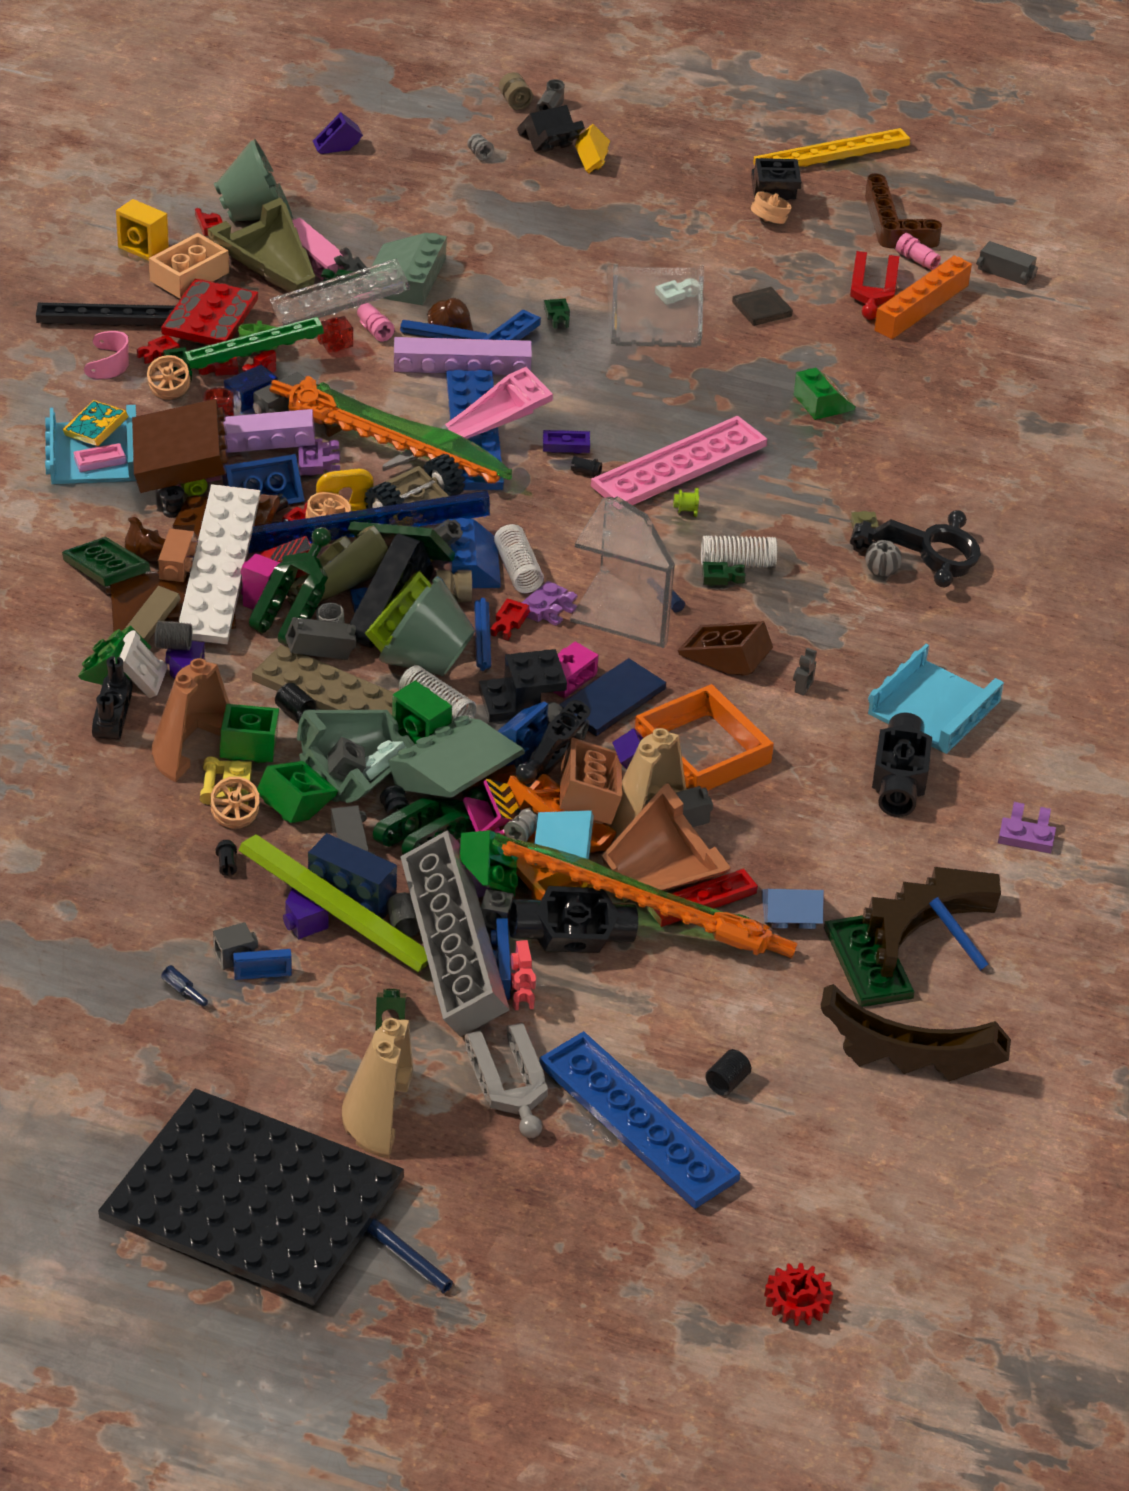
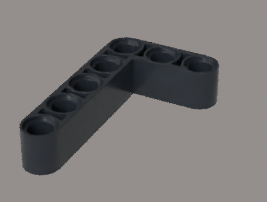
[350,533,433,648]

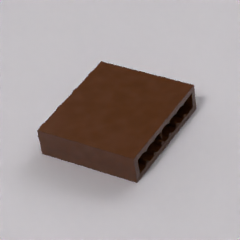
[132,399,229,493]

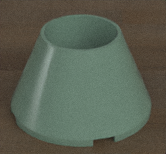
[379,576,475,676]

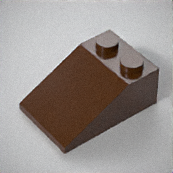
[678,621,773,676]

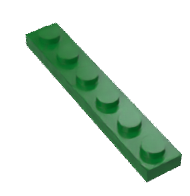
[185,317,324,369]

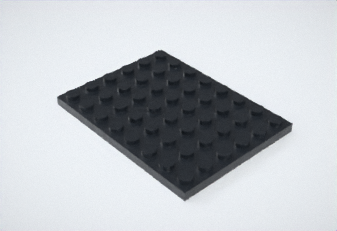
[98,1088,404,1306]

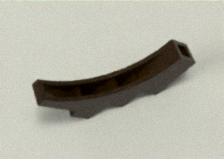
[863,867,1001,978]
[820,984,1011,1082]

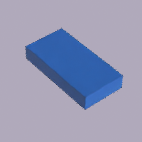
[233,949,292,980]

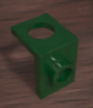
[375,988,407,1031]

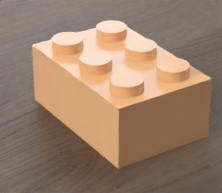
[149,233,229,299]

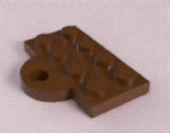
[172,494,280,541]

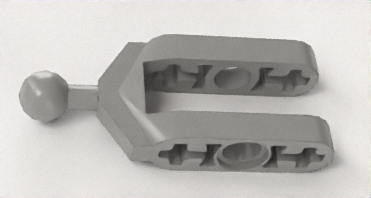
[465,1023,548,1138]

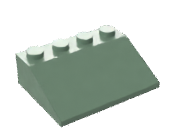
[359,233,447,306]
[388,716,525,798]

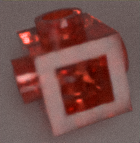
[317,316,353,353]

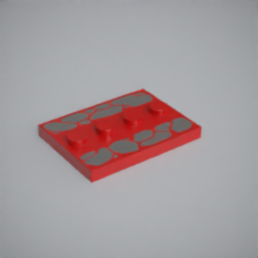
[161,278,258,345]

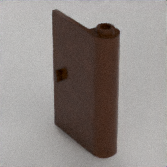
[106,571,236,632]

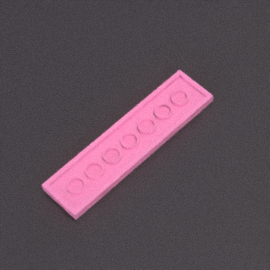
[591,416,768,511]

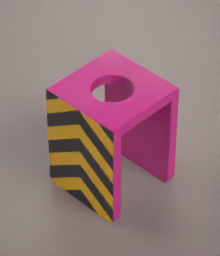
[463,779,521,837]

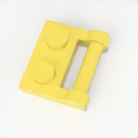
[200,756,252,805]

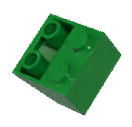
[78,626,152,685]
[460,830,518,896]

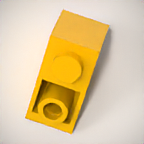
[575,124,610,173]

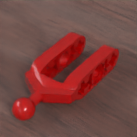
[850,251,900,320]

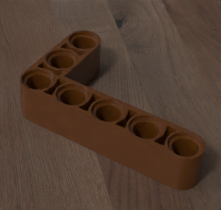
[865,173,942,248]

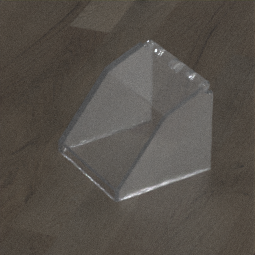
[607,264,704,348]
[570,496,675,648]

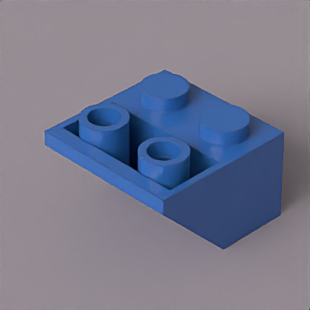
[498,702,549,768]

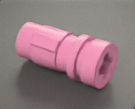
[895,233,941,270]
[357,303,395,342]

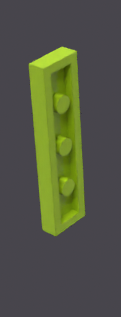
[365,571,432,652]

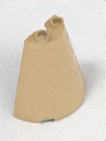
[606,728,686,841]
[342,1018,413,1159]

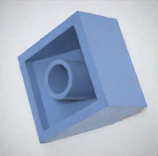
[762,889,824,929]

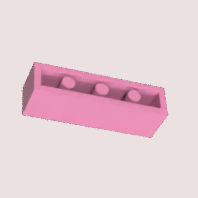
[292,218,345,281]

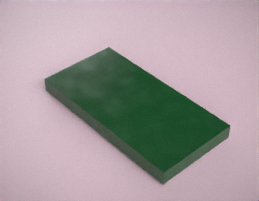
[348,522,455,561]
[62,536,150,587]
[824,915,915,1007]

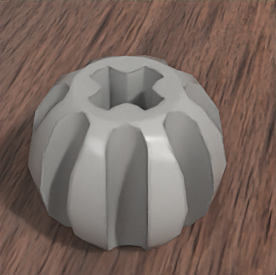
[865,540,902,576]

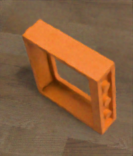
[635,684,774,791]

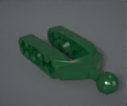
[249,527,332,648]
[372,788,487,855]

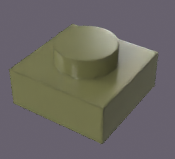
[850,511,879,529]

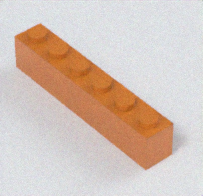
[874,255,972,339]

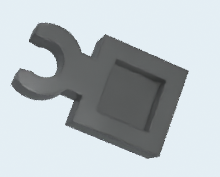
[334,247,371,287]
[793,648,817,696]

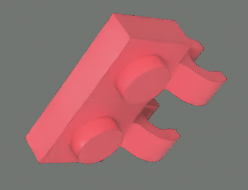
[511,940,536,1011]

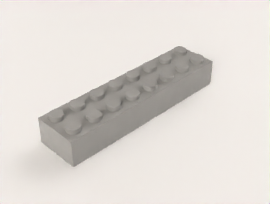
[401,830,510,1037]

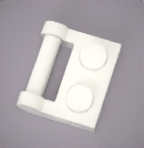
[120,630,168,698]

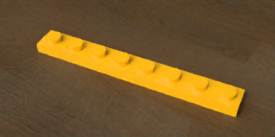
[753,128,910,167]

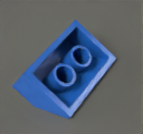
[222,454,305,505]
[449,518,501,588]

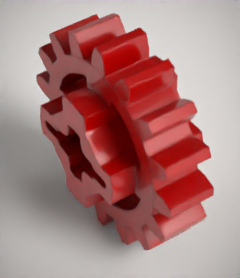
[764,1263,833,1326]

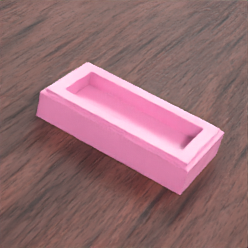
[73,443,127,472]

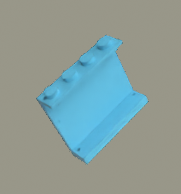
[45,405,136,484]
[868,644,1004,754]

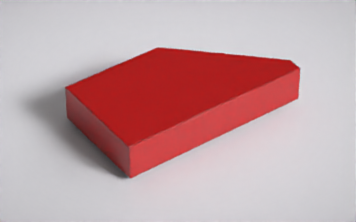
[195,208,223,236]

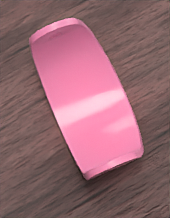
[84,331,129,379]

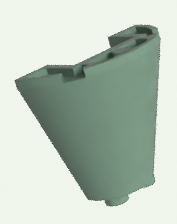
[297,710,415,803]

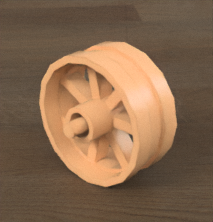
[750,192,792,224]
[147,355,190,400]
[305,492,351,534]
[211,777,259,829]

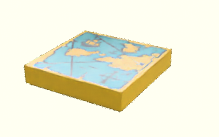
[62,400,129,446]

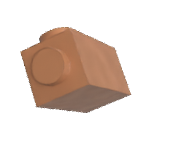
[158,528,198,582]

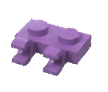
[298,438,340,476]
[521,581,578,625]
[998,802,1056,854]

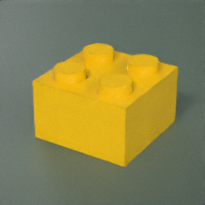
[116,199,169,261]

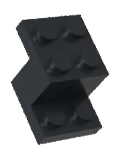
[517,105,585,152]
[751,158,801,200]
[479,649,567,722]

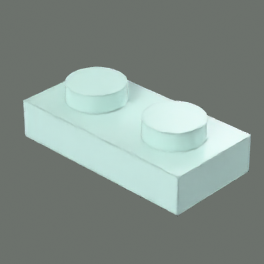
[362,740,407,781]

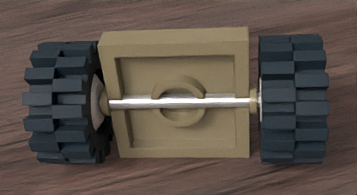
[364,454,465,525]

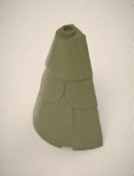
[208,198,315,297]

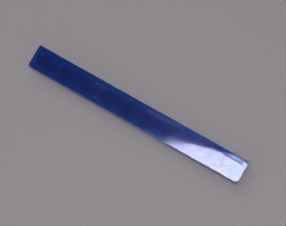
[248,491,490,553]

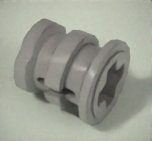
[467,133,494,160]
[504,809,538,845]

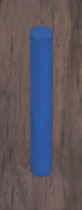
[929,897,989,971]

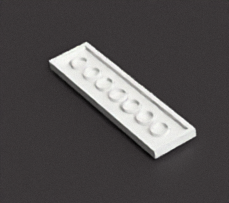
[179,484,260,644]

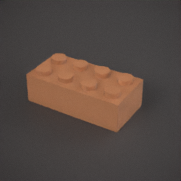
[560,737,622,825]

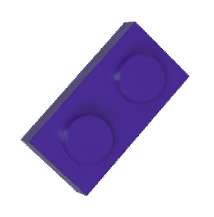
[543,430,590,454]

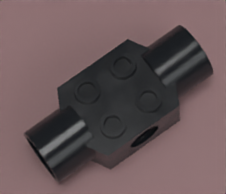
[872,712,932,817]
[509,886,638,953]

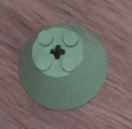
[214,139,293,222]

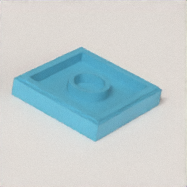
[534,810,594,865]

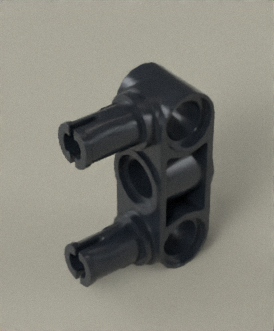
[92,656,132,740]

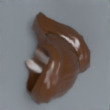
[427,298,474,331]
[124,517,165,563]

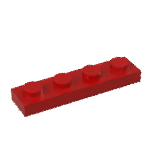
[648,868,758,927]

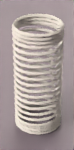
[494,524,544,593]
[701,535,777,568]
[399,665,476,723]

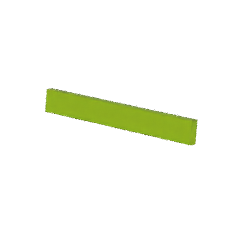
[238,834,429,972]

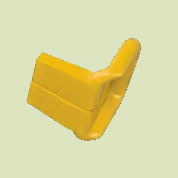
[316,469,374,535]

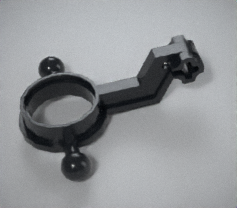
[850,510,981,588]

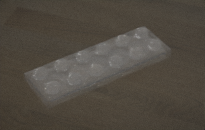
[269,258,410,326]

